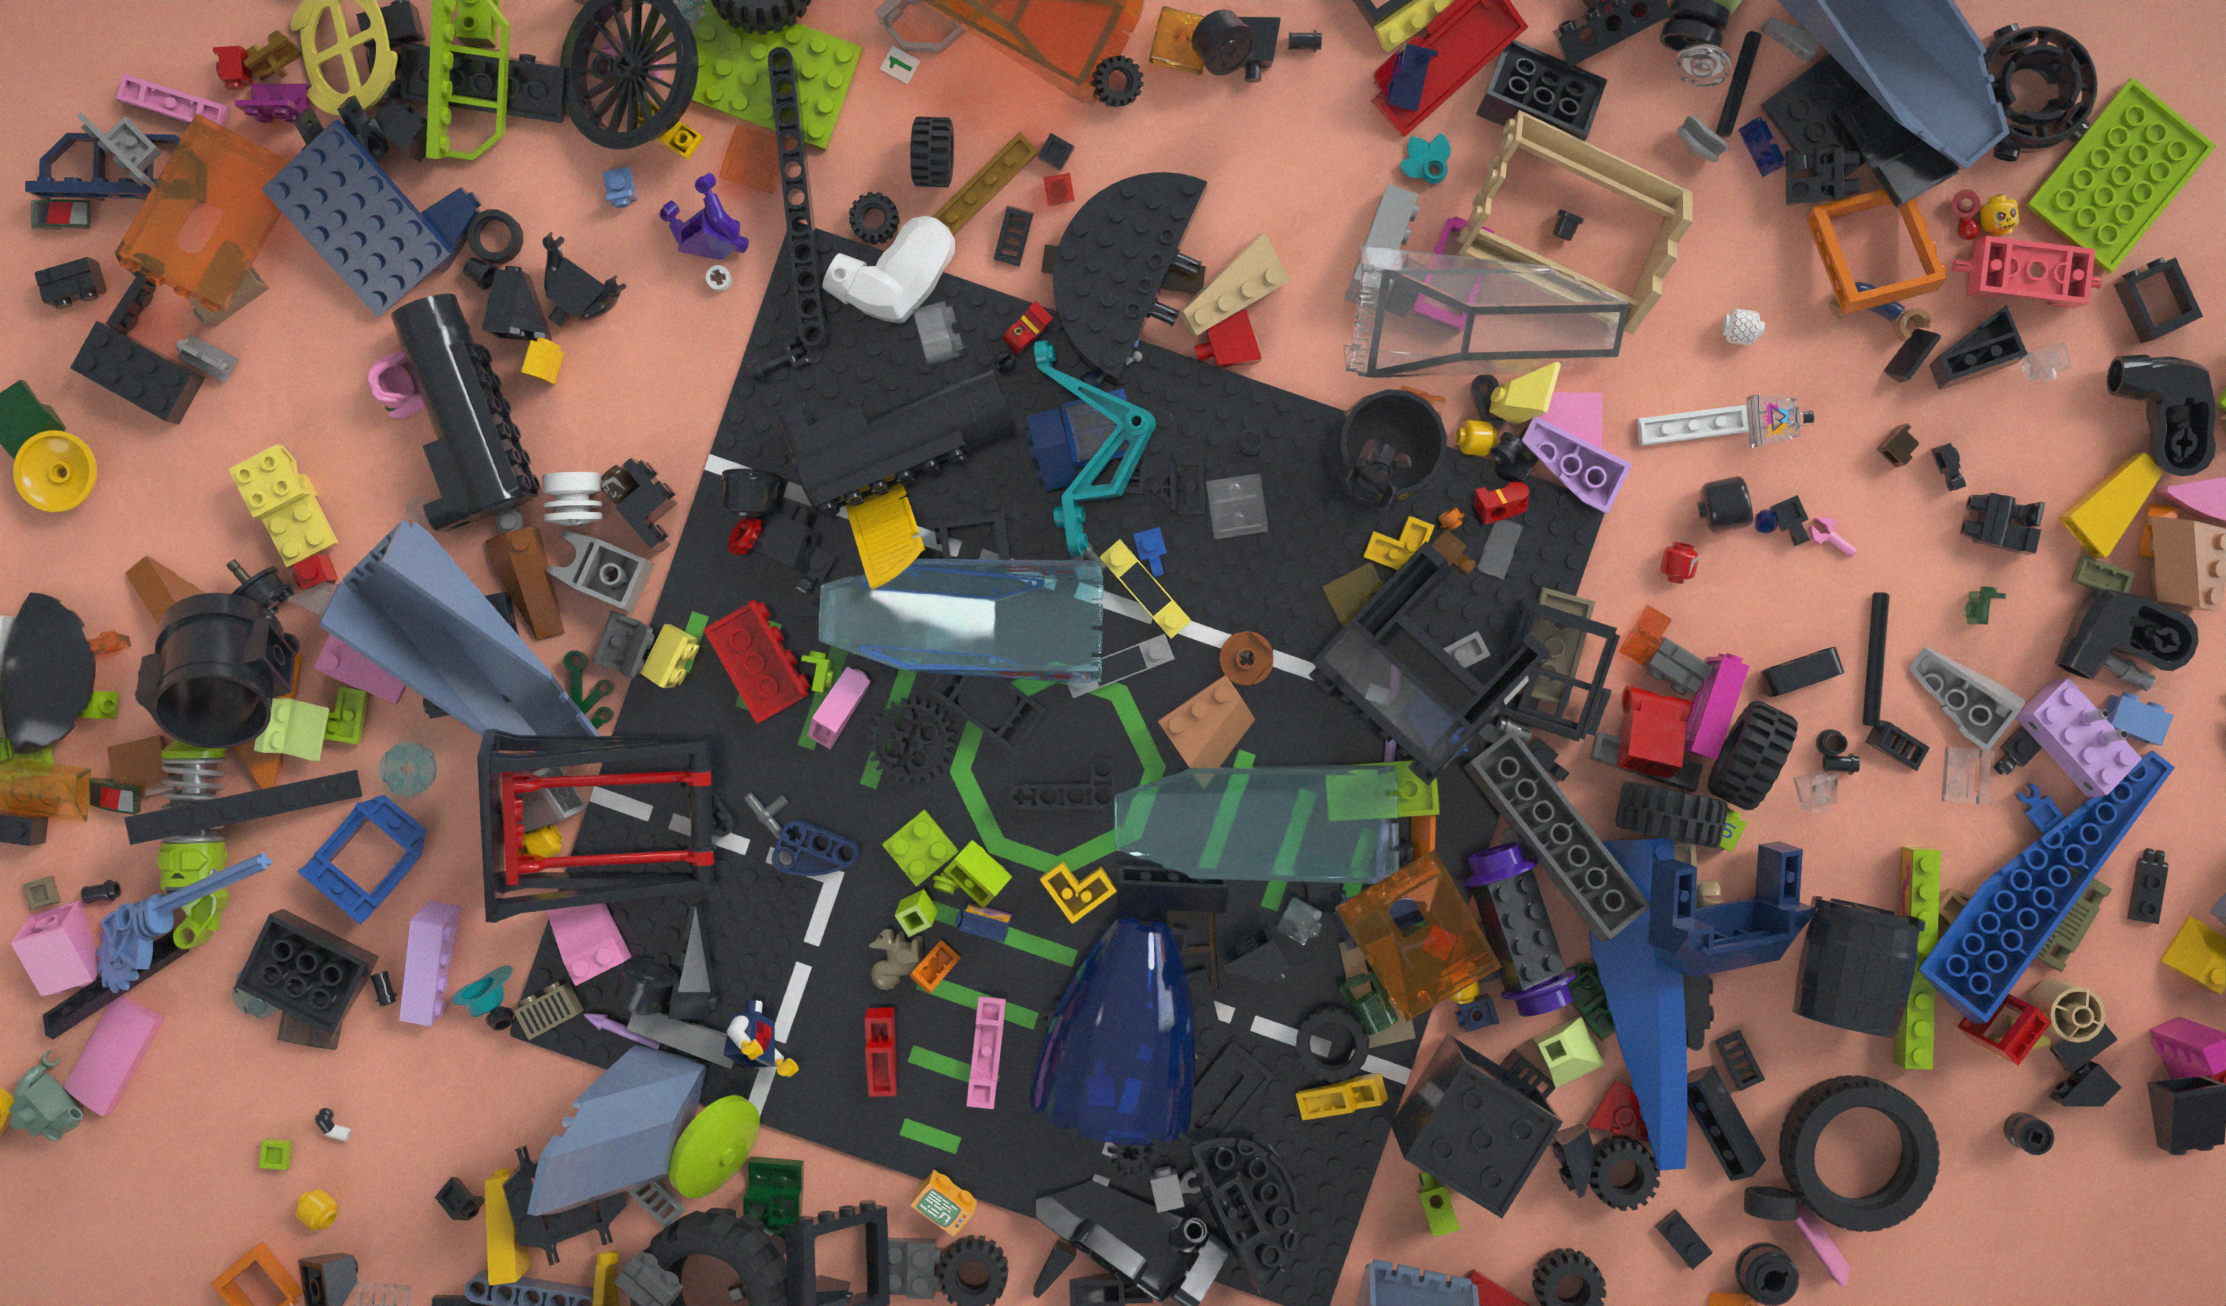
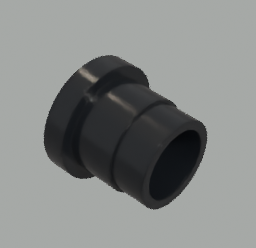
[1552,209,1584,241]
[463,257,498,290]
[1816,729,1848,756]

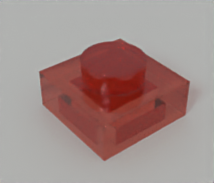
[1043,173,1075,206]

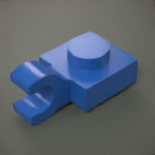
[1133,527,1167,577]

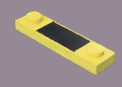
[1100,539,1191,639]

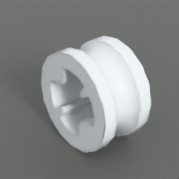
[706,265,732,291]

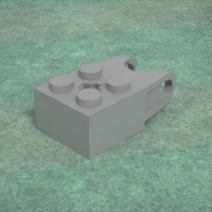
[545,531,654,614]

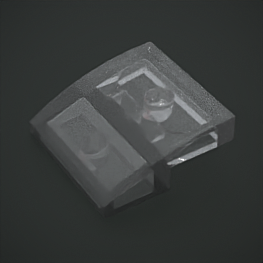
[1206,473,1268,540]

